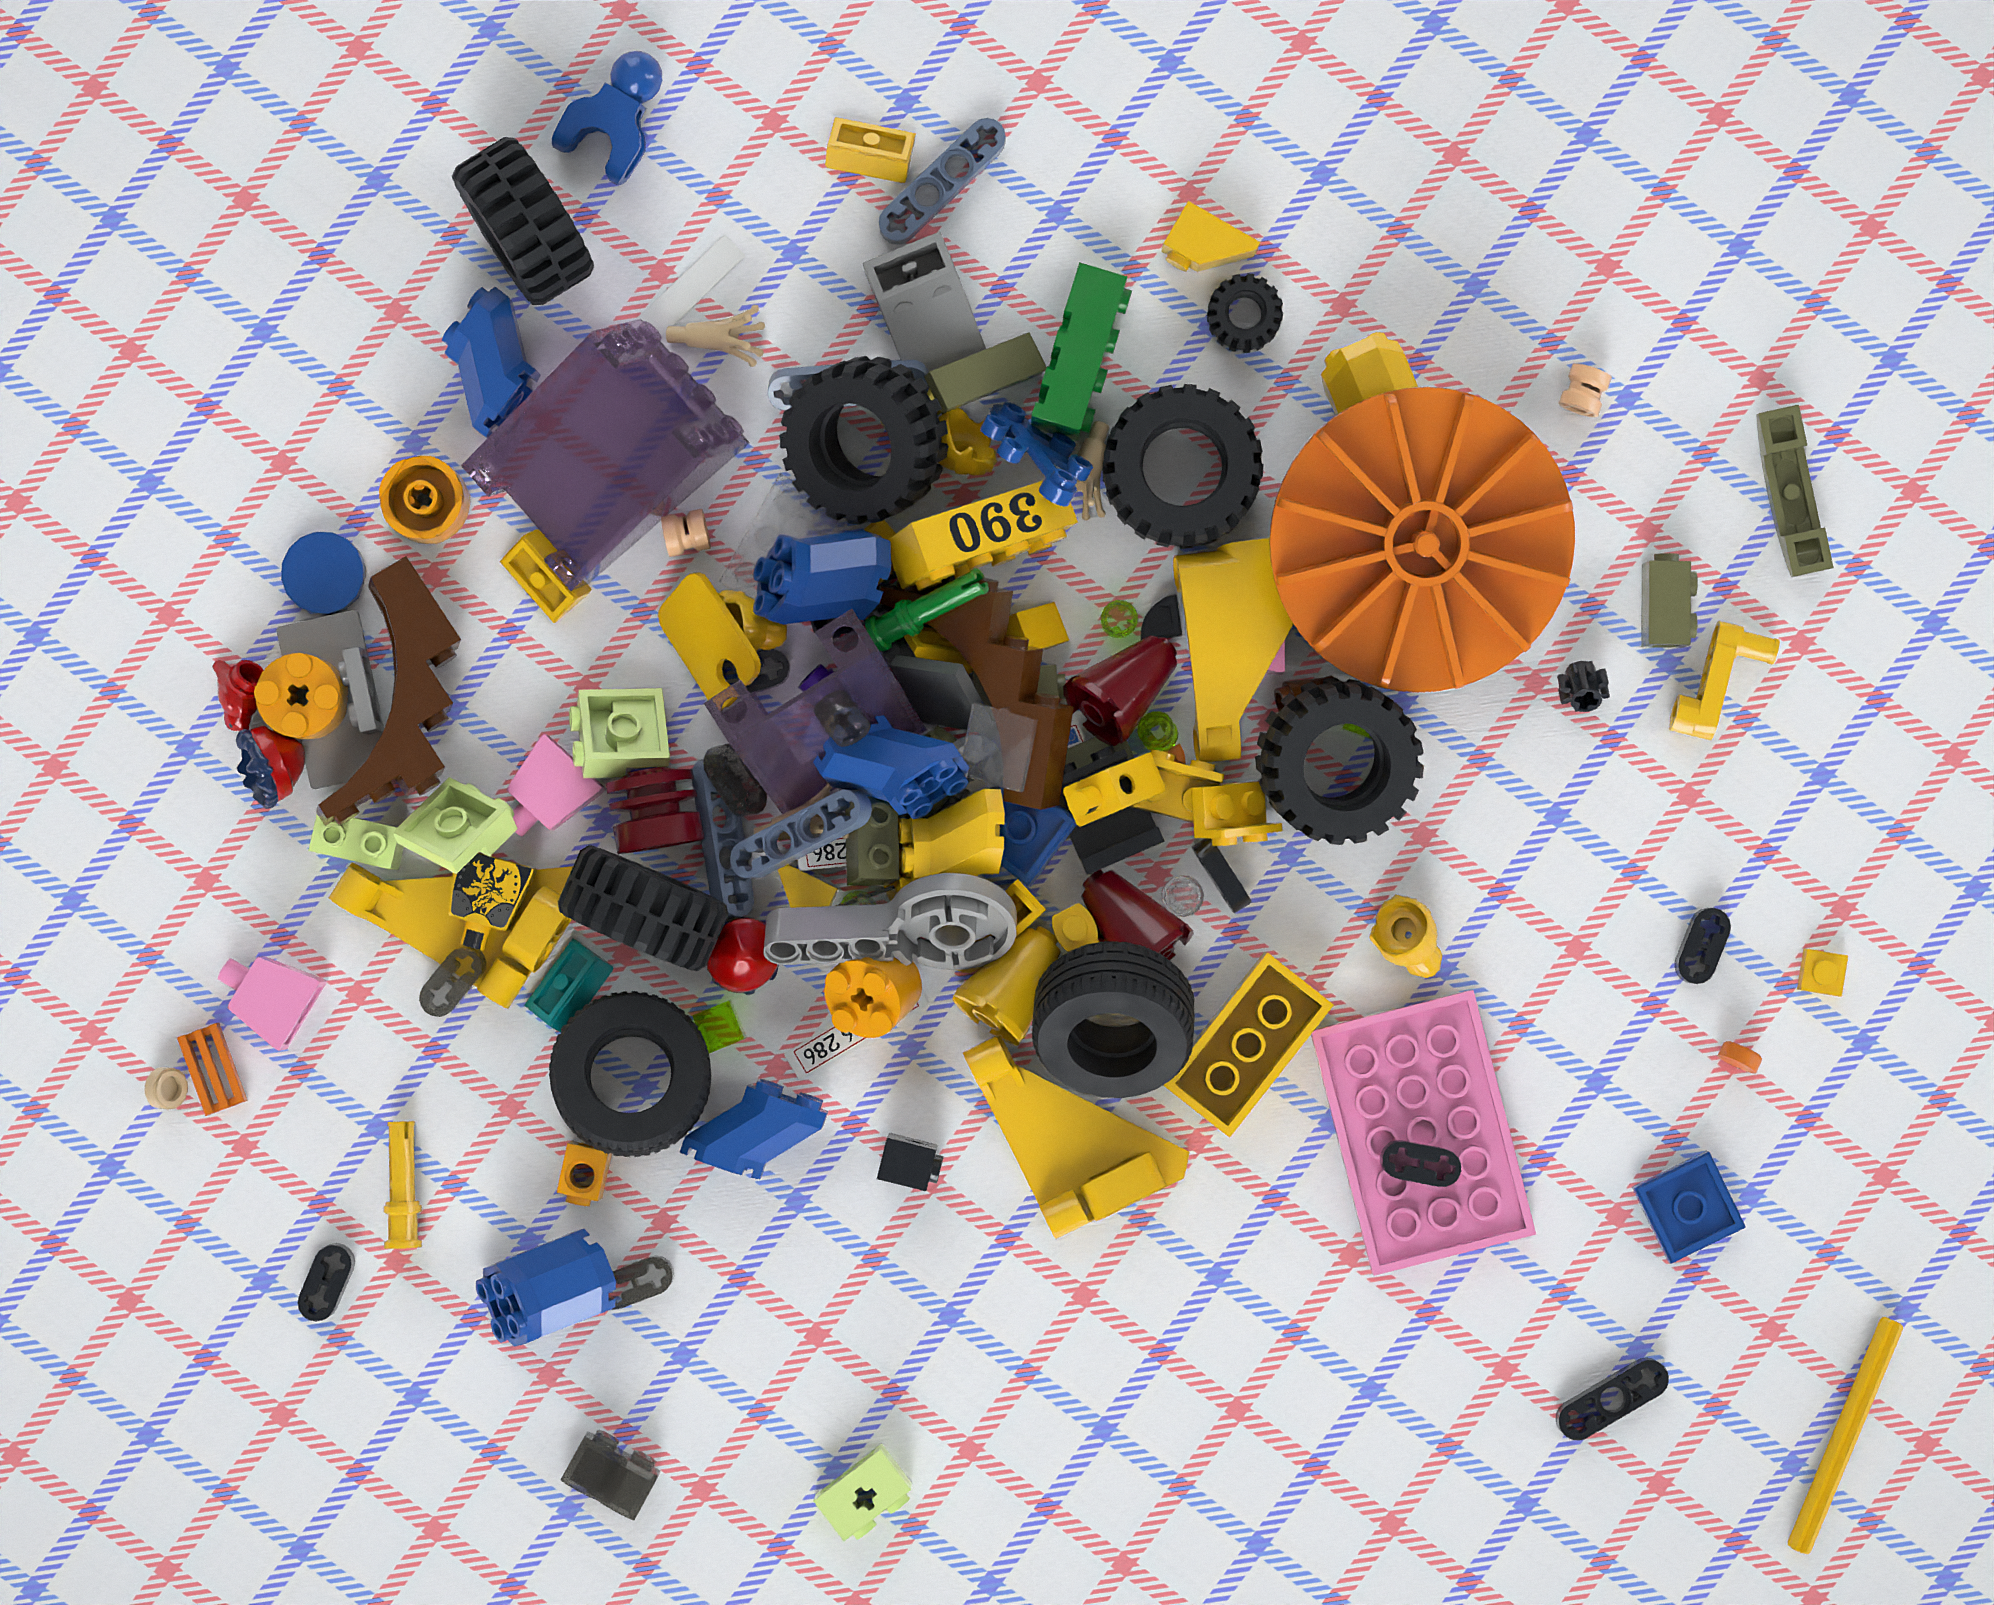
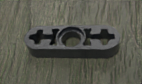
[1556,1357,1669,1440]

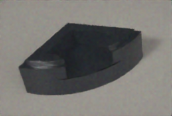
[1140,594,1182,640]

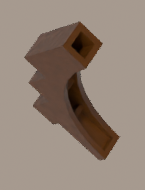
[316,556,461,826]
[880,578,1074,810]

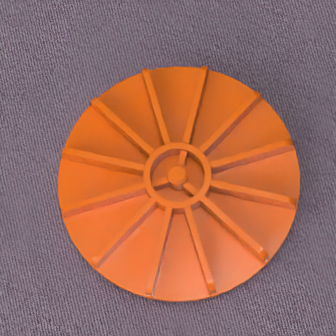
[1269,387,1575,693]

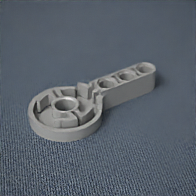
[763,873,1017,970]

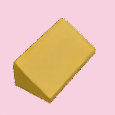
[825,117,916,183]
[499,529,592,623]

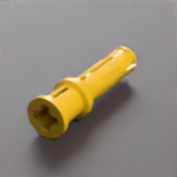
[383,1121,422,1249]

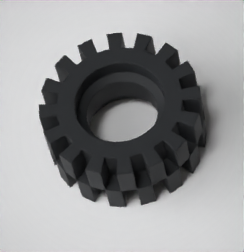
[1207,273,1283,353]

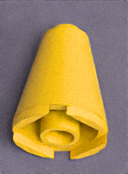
[952,926,1061,1046]

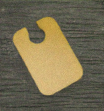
[658,572,761,709]

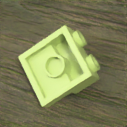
[569,688,670,778]
[393,777,518,874]

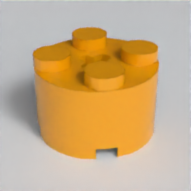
[379,456,470,544]
[254,653,348,739]
[824,957,922,1038]

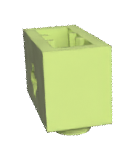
[308,815,404,870]
[813,1443,912,1541]

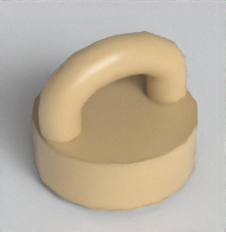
[145,1067,188,1110]

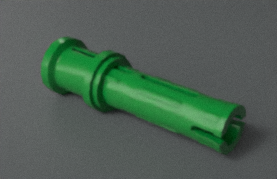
[865,568,989,652]

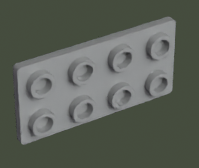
[276,610,384,789]

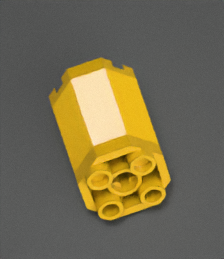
[1321,332,1418,416]
[897,789,1005,893]

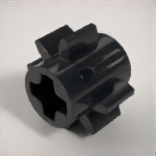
[1557,661,1610,712]

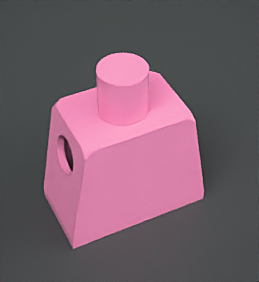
[507,734,606,837]
[218,956,328,1051]

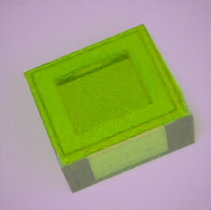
[692,1000,747,1053]

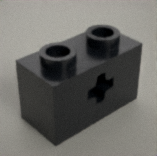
[877,1133,944,1191]

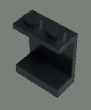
[1059,745,1165,875]

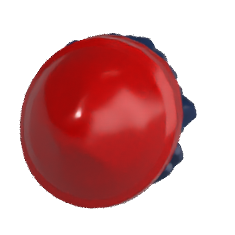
[236,725,305,809]
[706,918,779,995]

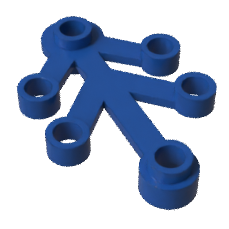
[980,402,1093,506]

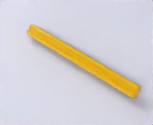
[1788,1317,1903,1554]

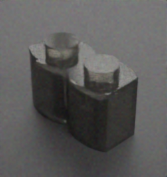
[560,1430,661,1520]

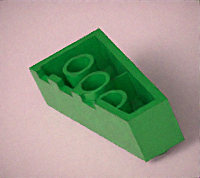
[1031,262,1132,441]

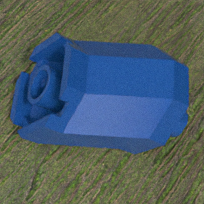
[442,287,541,441]
[753,530,891,625]
[813,715,970,819]
[680,1079,828,1180]
[476,1229,616,1347]

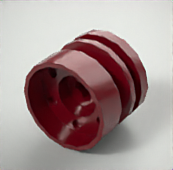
[605,766,705,854]

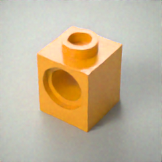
[556,1140,612,1207]

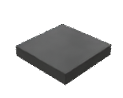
[889,655,994,733]

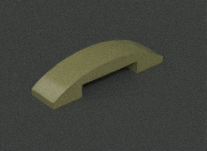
[1756,405,1834,577]

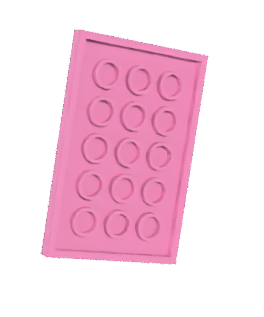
[1311,990,1536,1276]

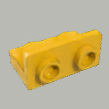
[1130,750,1224,823]
[1192,781,1283,846]

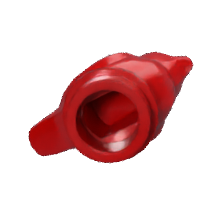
[212,660,264,731]

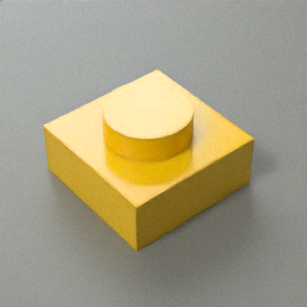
[1797,949,1848,997]

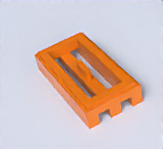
[177,1023,248,1116]

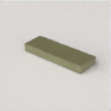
[924,332,1047,414]

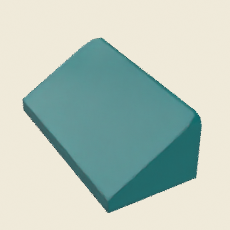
[524,938,614,1032]

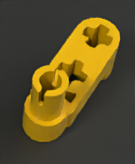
[1669,621,1780,741]

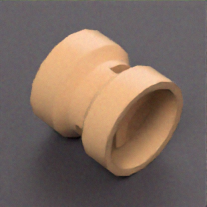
[1558,363,1612,418]
[661,509,711,557]

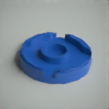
[281,532,366,615]

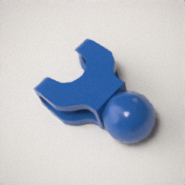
[552,51,663,185]

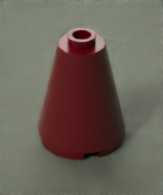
[1063,635,1177,746]
[1081,869,1194,961]

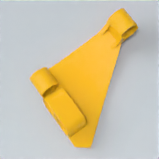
[1173,538,1293,763]
[328,862,573,1009]
[962,1034,1190,1239]

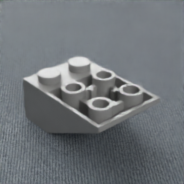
[863,231,986,381]

